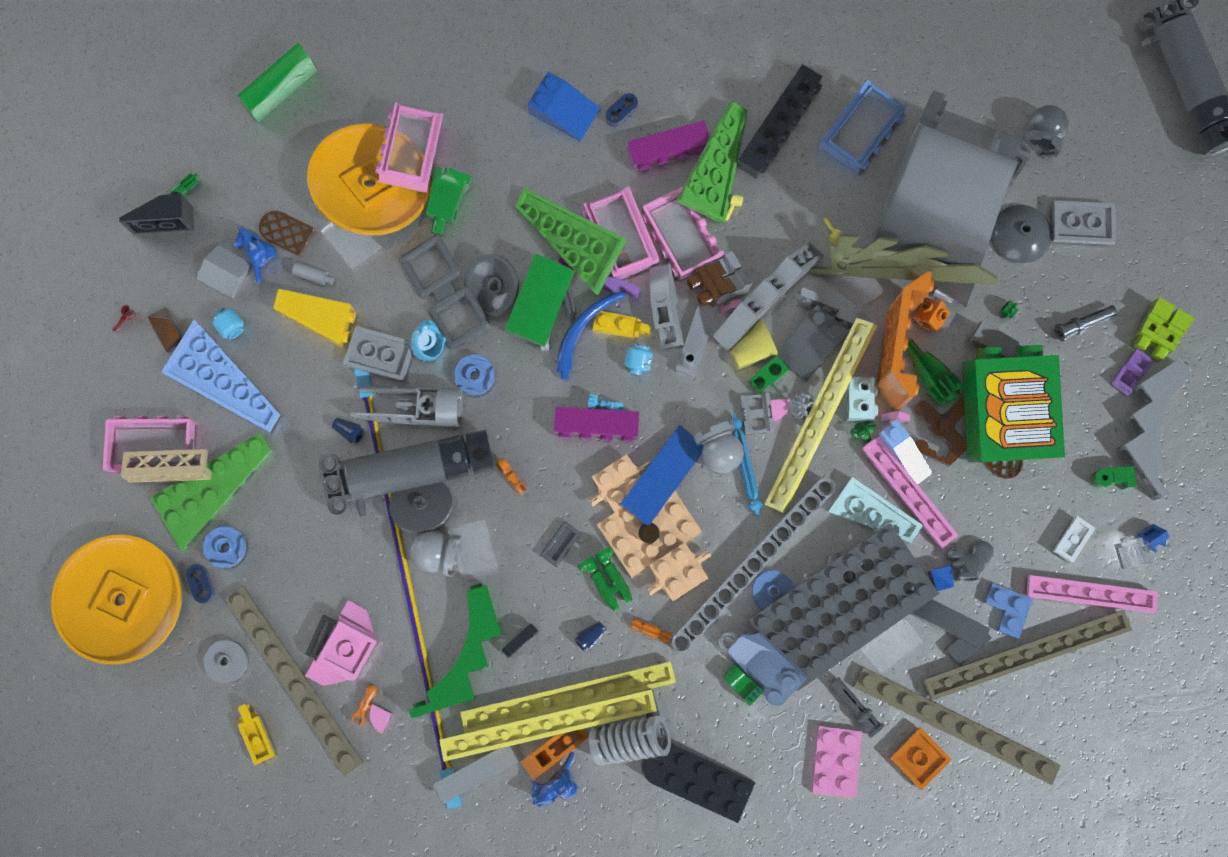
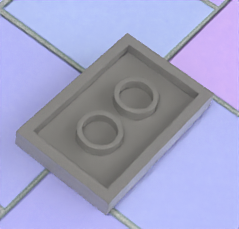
[1052,200,1116,245]
[343,326,413,382]

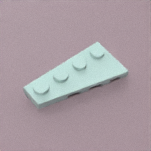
[828,477,923,543]

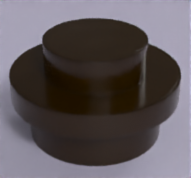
[638,523,660,544]

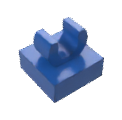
[1137,524,1170,553]

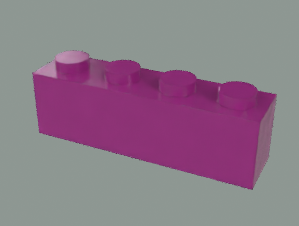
[627,120,710,171]
[554,407,639,443]

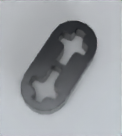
[501,623,539,658]

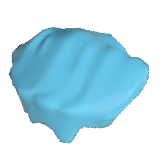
[411,319,446,363]

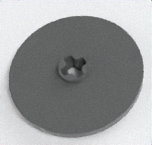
[389,482,453,533]

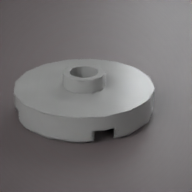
[203,640,248,683]

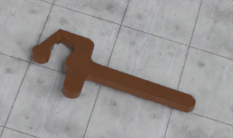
[915,395,967,467]

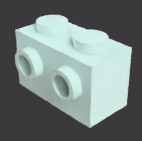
[846,377,878,422]

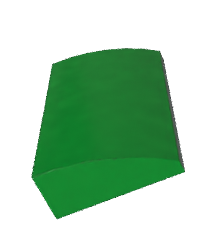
[237,43,317,122]
[505,253,575,347]

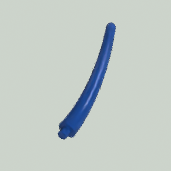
[556,291,625,380]

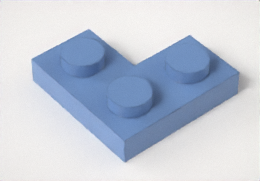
[984,583,1033,639]

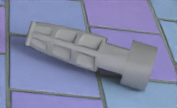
[350,385,463,427]

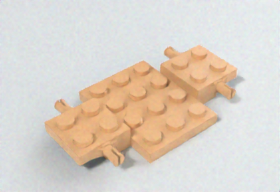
[588,454,711,602]

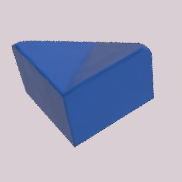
[928,566,954,591]

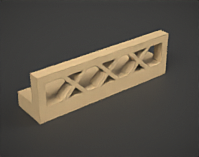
[121,449,212,483]

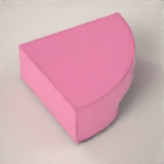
[719,299,741,314]
[770,398,791,422]
[881,411,910,423]
[370,704,392,733]

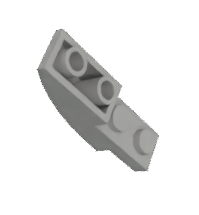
[650,264,684,349]
[798,287,876,331]

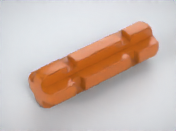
[630,618,672,643]

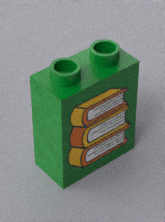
[962,345,1065,462]

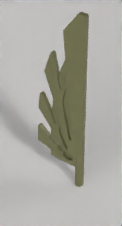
[812,234,998,285]

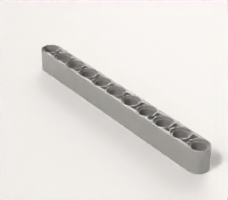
[671,478,835,653]

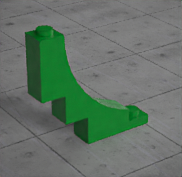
[409,583,502,718]

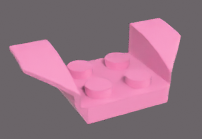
[305,600,377,686]

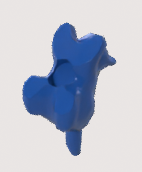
[232,225,276,284]
[532,751,578,808]

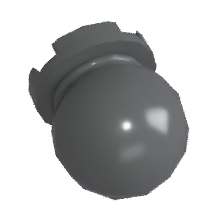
[1021,105,1069,158]

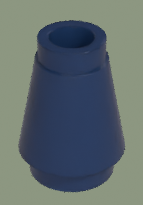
[332,418,364,443]
[574,621,607,652]

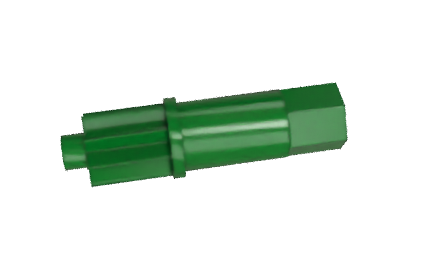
[164,173,200,195]

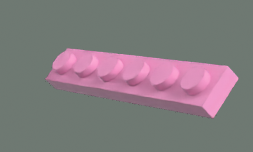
[861,436,959,549]
[1026,575,1158,613]

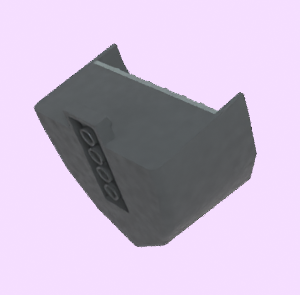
[873,90,1023,308]

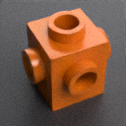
[913,298,950,332]

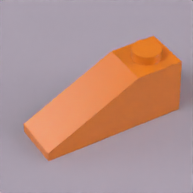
[521,729,589,780]

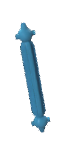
[731,414,763,516]

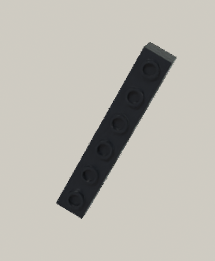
[736,64,823,179]

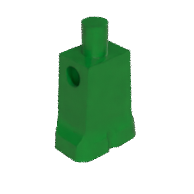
[426,166,473,236]

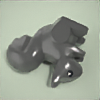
[947,540,994,582]

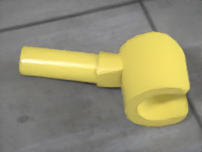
[725,195,743,221]
[823,217,842,245]

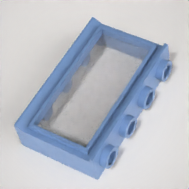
[818,79,907,174]

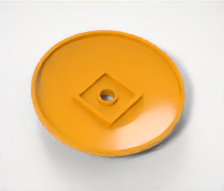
[307,124,432,235]
[51,535,182,664]

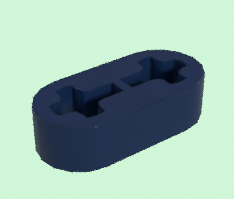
[606,93,638,127]
[186,564,215,604]

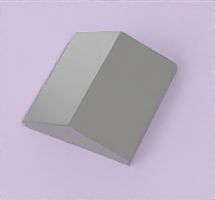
[196,245,253,299]

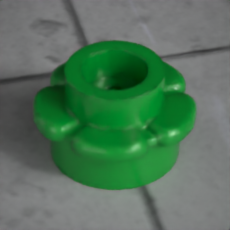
[999,300,1019,319]

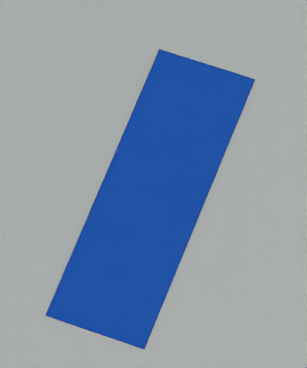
[620,425,704,526]

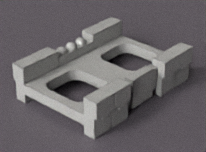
[740,393,774,435]

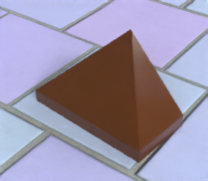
[148,307,183,352]

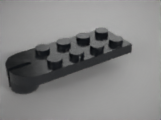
[641,741,756,823]

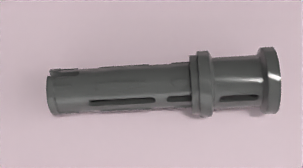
[1054,305,1118,342]
[829,677,885,738]

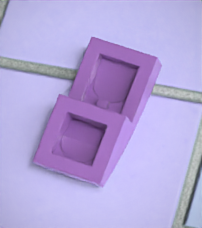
[602,277,641,301]
[1110,348,1154,396]

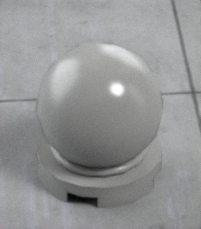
[693,421,744,473]
[410,530,462,578]

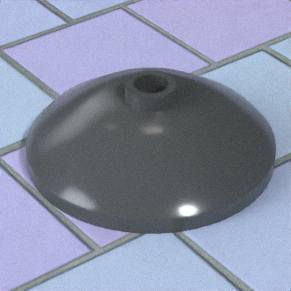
[991,205,1052,264]
[463,254,519,316]

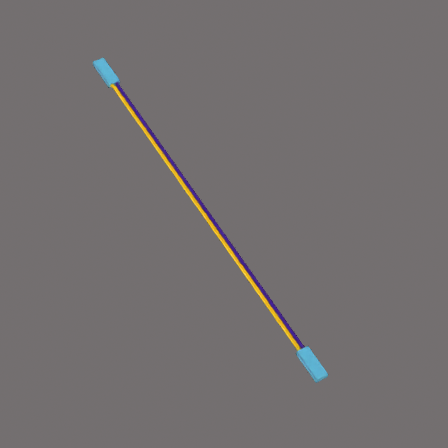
[354,369,462,809]

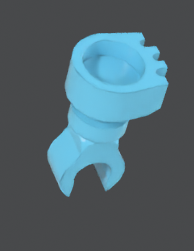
[587,394,623,411]

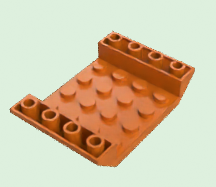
[876,271,934,412]

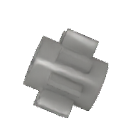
[789,393,814,420]

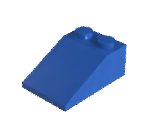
[528,71,600,142]

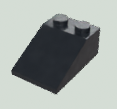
[119,192,194,235]

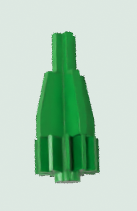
[906,338,964,405]

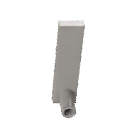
[675,303,720,378]

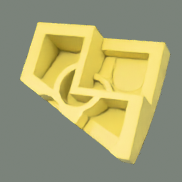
[731,320,778,370]

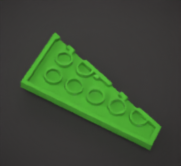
[676,102,748,223]
[515,188,627,295]
[150,432,272,552]

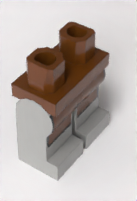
[687,251,752,308]

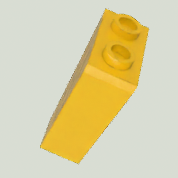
[273,289,356,348]

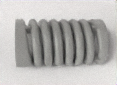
[589,715,671,766]

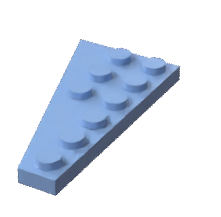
[162,320,280,432]

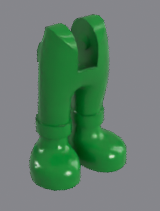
[577,546,633,612]

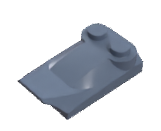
[727,631,808,707]

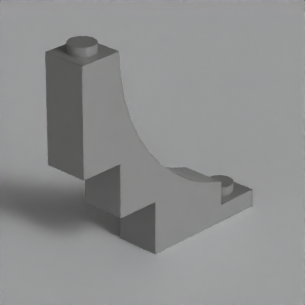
[713,242,824,350]
[1117,358,1193,500]

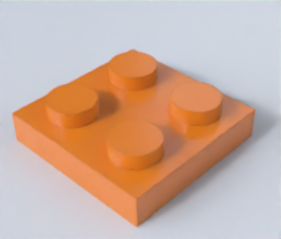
[889,727,952,791]

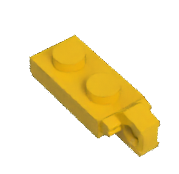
[592,311,651,339]
[238,703,277,765]

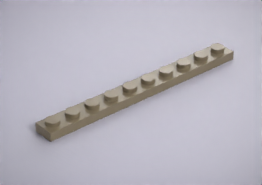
[225,587,364,776]
[923,610,1132,700]
[853,667,1061,785]

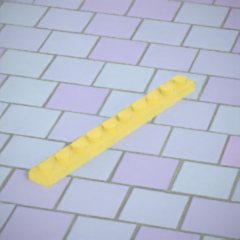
[765,318,877,514]
[460,662,676,733]
[440,689,657,761]

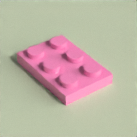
[811,726,862,798]

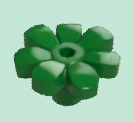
[850,421,876,443]

